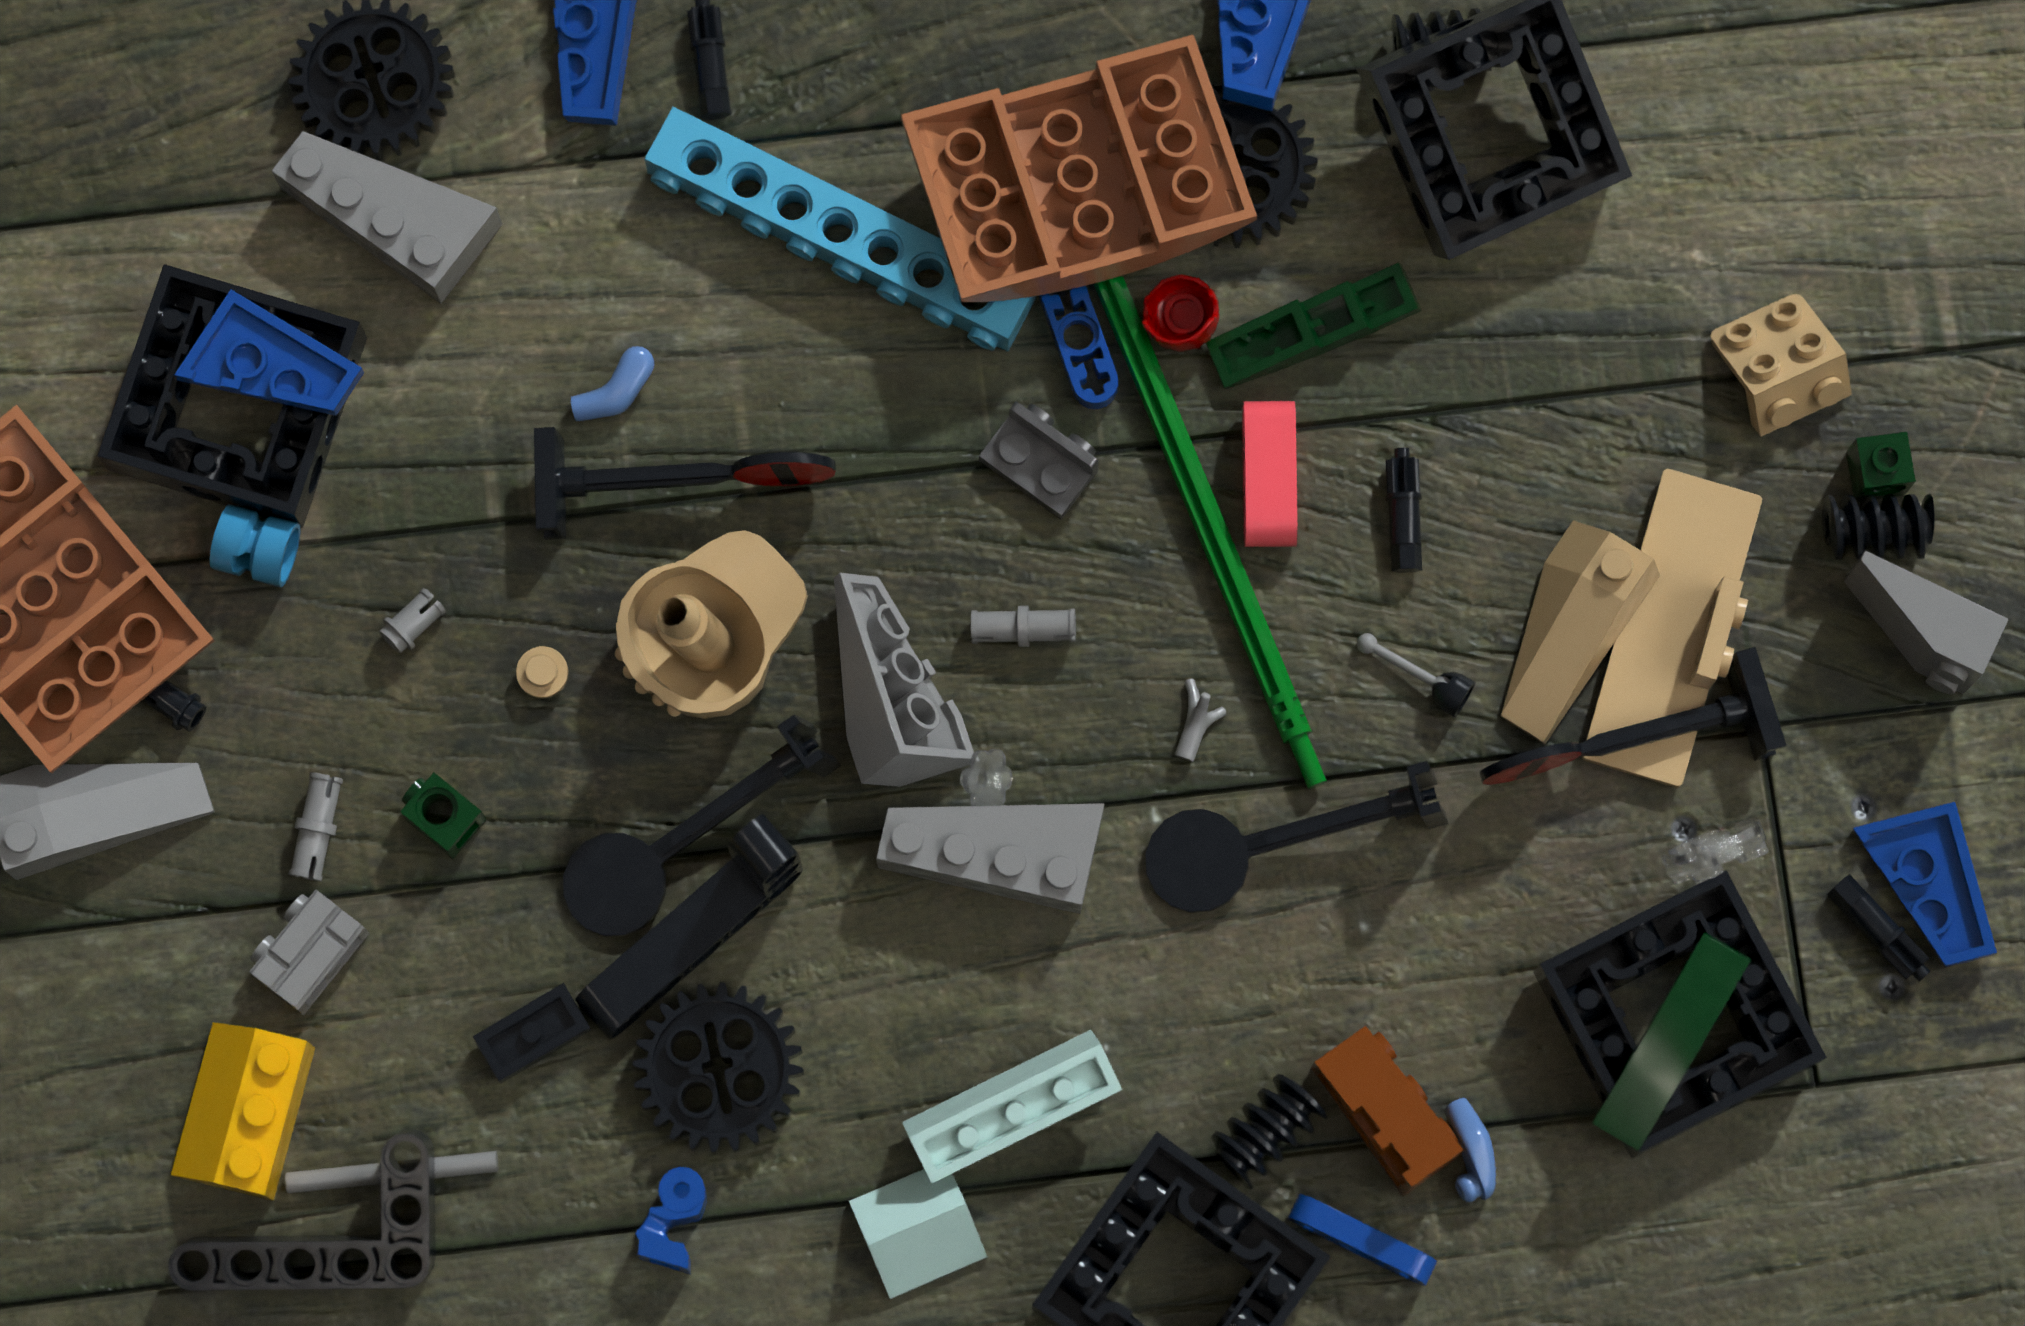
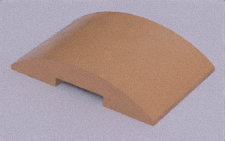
[901,34,1257,302]
[0,405,215,774]

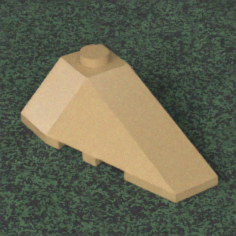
[1501,520,1660,744]

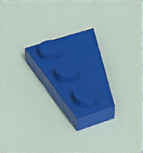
[1217,0,1311,111]
[174,289,364,416]
[1853,802,1997,968]

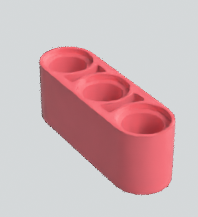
[1242,401,1297,547]

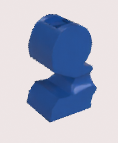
[636,1167,707,1274]

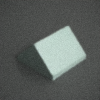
[849,1169,987,1299]

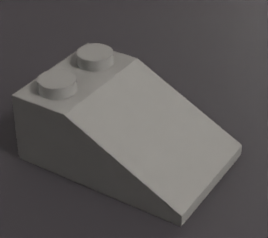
[1844,551,2009,695]

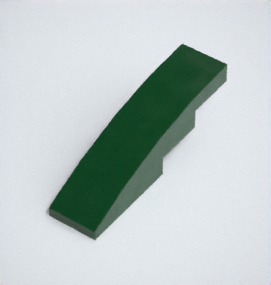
[1206,262,1422,389]
[1592,932,1751,1151]

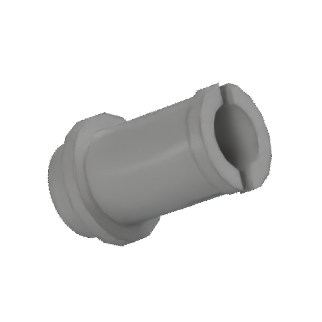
[379,588,446,653]

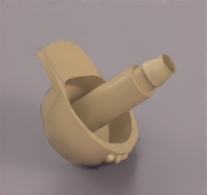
[615,530,808,719]

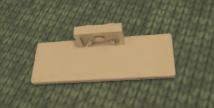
[1582,469,1762,788]

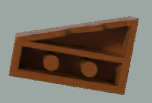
[1311,1026,1463,1197]

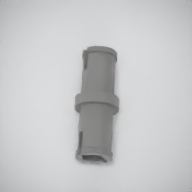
[971,606,1076,647]
[288,772,343,881]

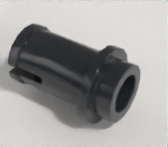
[140,680,206,732]

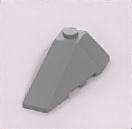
[834,573,976,787]
[0,763,215,880]

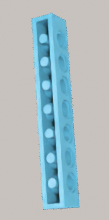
[645,107,1036,352]

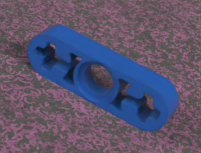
[1039,286,1118,409]
[1287,1194,1437,1286]

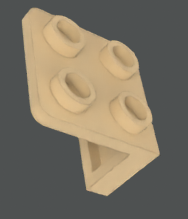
[1711,294,1852,437]

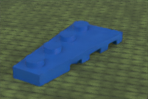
[553,0,636,126]

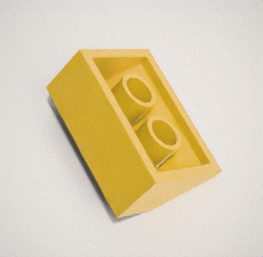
[171,1022,315,1201]

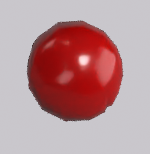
[1142,274,1219,352]

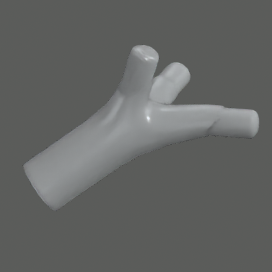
[1174,679,1227,762]

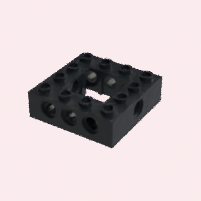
[1357,0,1632,260]
[97,264,367,528]
[1533,870,1827,1159]
[1032,1132,1331,1326]

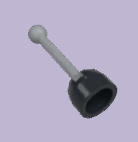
[1357,633,1476,717]

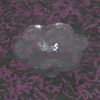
[960,749,1013,806]

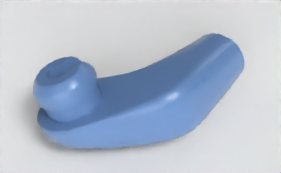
[571,346,654,421]
[1445,1098,1496,1202]

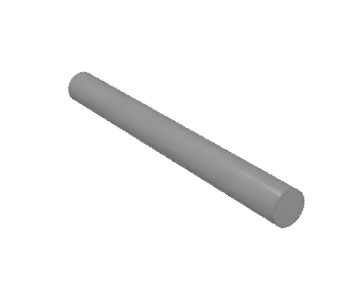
[285,1151,498,1194]

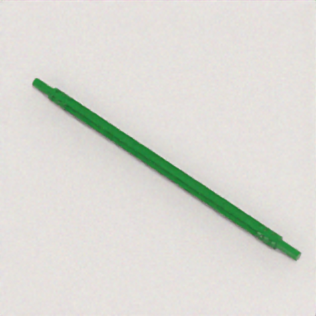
[1093,275,1327,789]

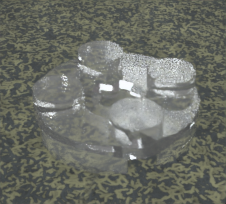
[1660,819,1769,884]

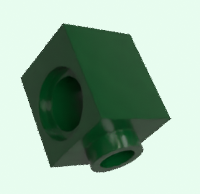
[1846,432,1916,502]
[400,772,487,859]

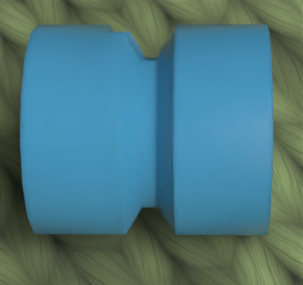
[210,504,300,587]

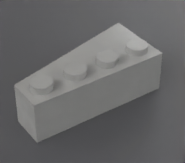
[272,131,503,303]
[876,803,1104,914]

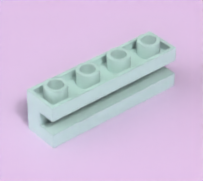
[902,1029,1122,1184]

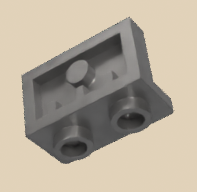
[979,401,1098,520]

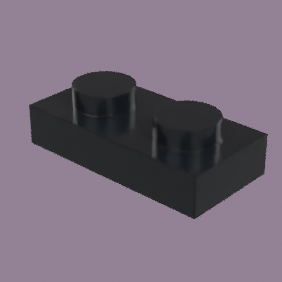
[473,983,591,1084]

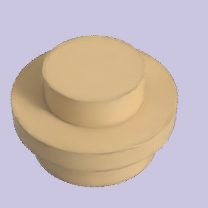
[516,646,569,699]

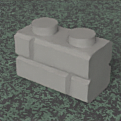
[249,889,369,1015]

